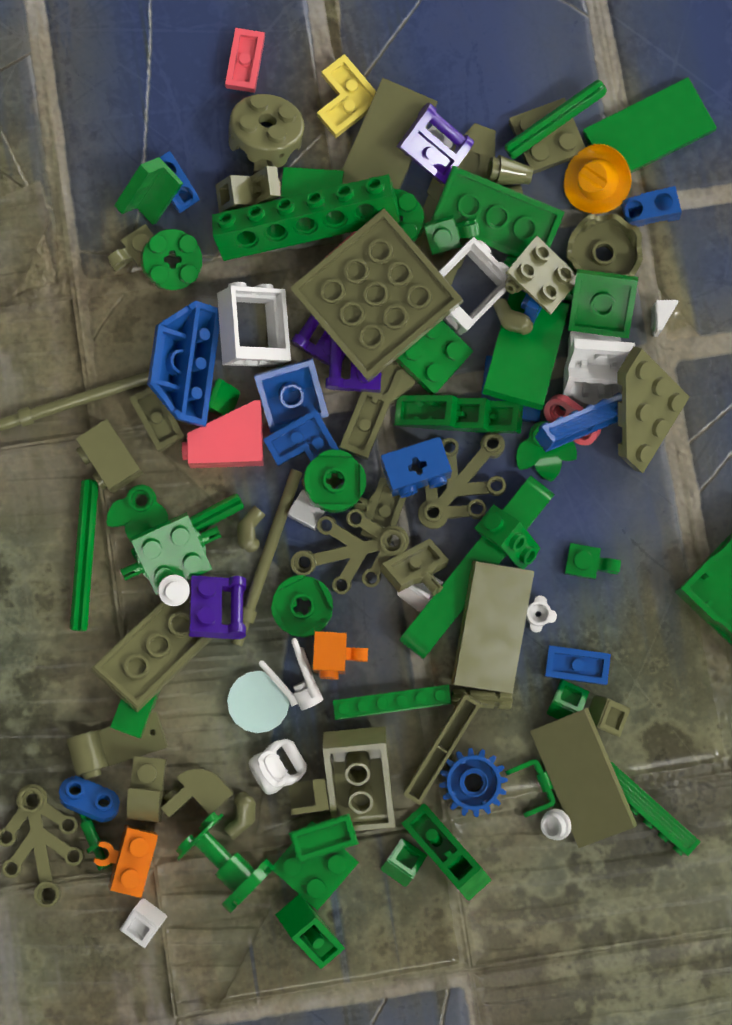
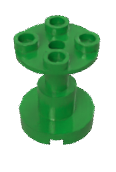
[176,812,276,913]

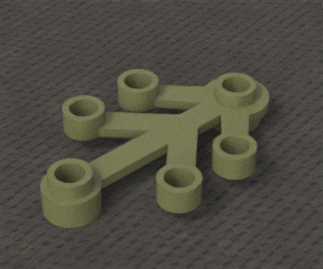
[418,433,506,529]
[291,508,409,594]
[0,784,85,907]

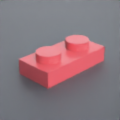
[225,28,265,93]

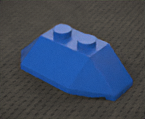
[147,301,220,427]

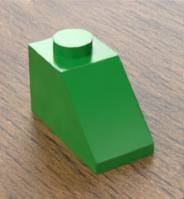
[275,894,345,969]

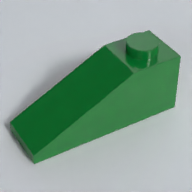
[401,803,492,901]

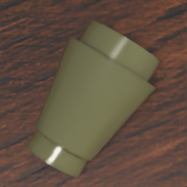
[486,155,533,185]

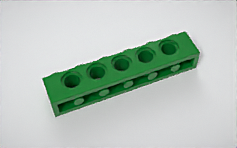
[212,174,400,261]

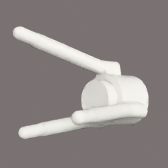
[259,638,324,711]

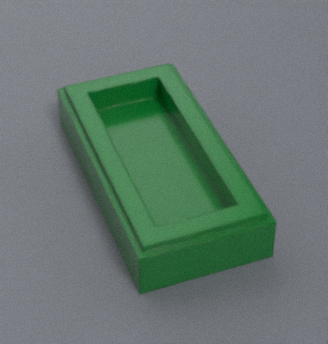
[289,814,359,864]

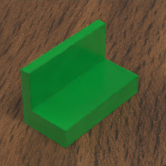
[114,157,183,225]

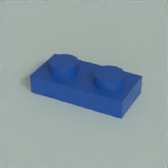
[544,645,611,685]

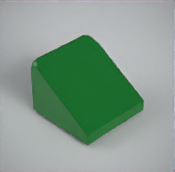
[209,378,240,416]
[547,679,589,719]
[381,838,428,887]

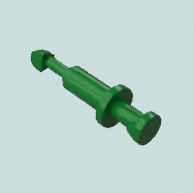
[79,814,113,871]

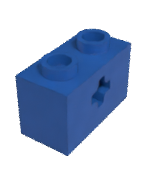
[381,437,452,498]

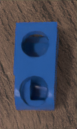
[160,151,200,214]
[621,186,682,227]

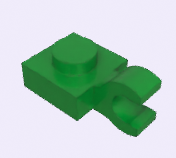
[424,215,480,255]
[565,543,621,580]

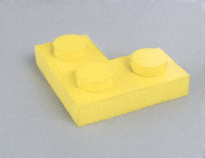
[317,54,376,138]

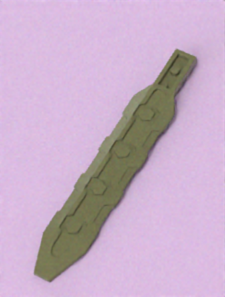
[339,123,496,460]

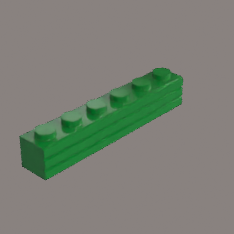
[333,685,451,720]
[611,762,701,856]

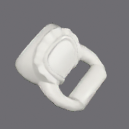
[248,739,307,795]

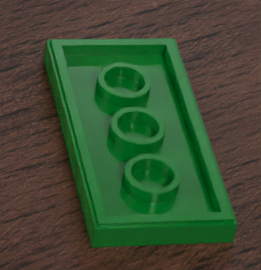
[582,77,717,173]
[430,165,565,258]
[482,291,570,410]

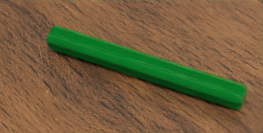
[70,479,99,632]

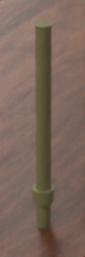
[0,371,149,431]
[231,469,302,647]

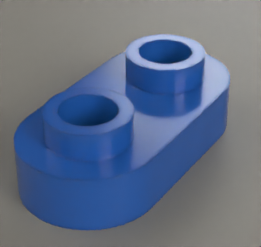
[59,776,120,822]

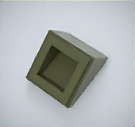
[589,695,631,738]

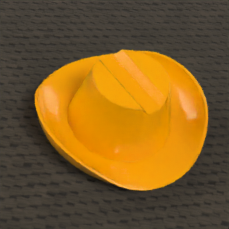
[564,144,632,214]

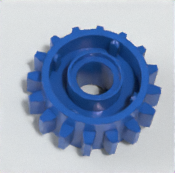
[439,748,508,817]

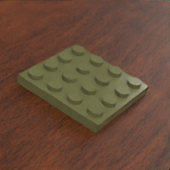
[290,208,464,382]

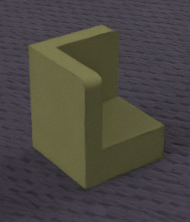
[288,778,330,815]

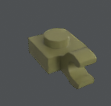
[107,224,154,272]

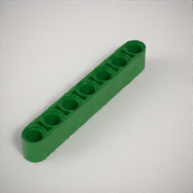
[399,475,555,659]

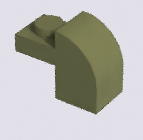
[215,166,281,213]
[127,756,167,823]
[161,769,235,818]

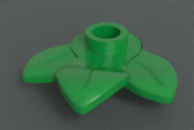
[516,421,577,482]
[107,485,169,543]

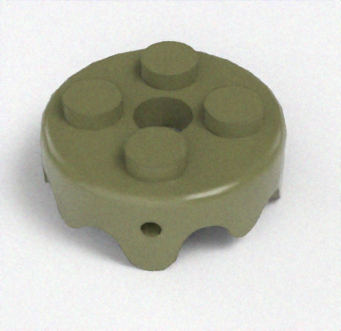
[228,94,305,168]
[566,214,643,276]

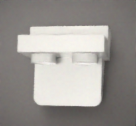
[563,331,635,408]

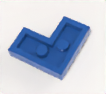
[263,409,339,466]

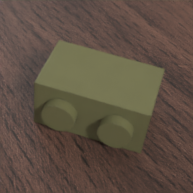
[76,419,143,494]

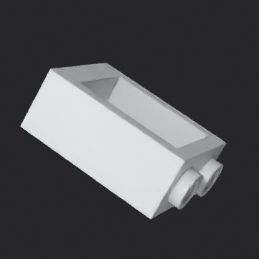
[439,237,509,336]
[217,282,291,367]

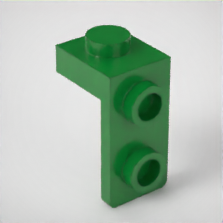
[474,504,540,569]

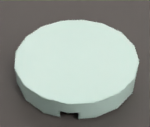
[227,671,290,733]

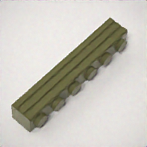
[403,692,482,805]

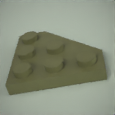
[617,346,690,473]

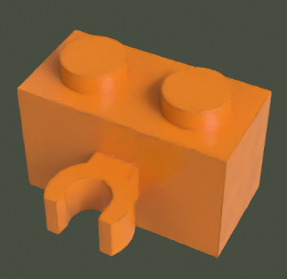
[313,631,368,680]
[93,825,158,898]

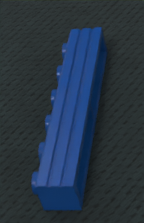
[535,392,622,452]

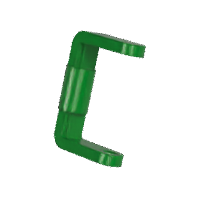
[505,759,556,818]

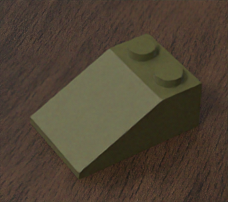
[323,726,395,831]

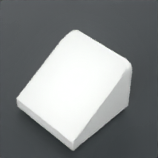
[651,300,679,337]
[287,489,326,531]
[397,575,443,612]
[119,898,167,948]

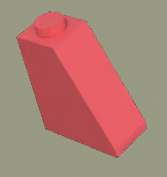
[182,400,264,468]

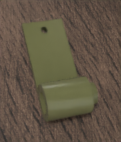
[66,711,168,780]

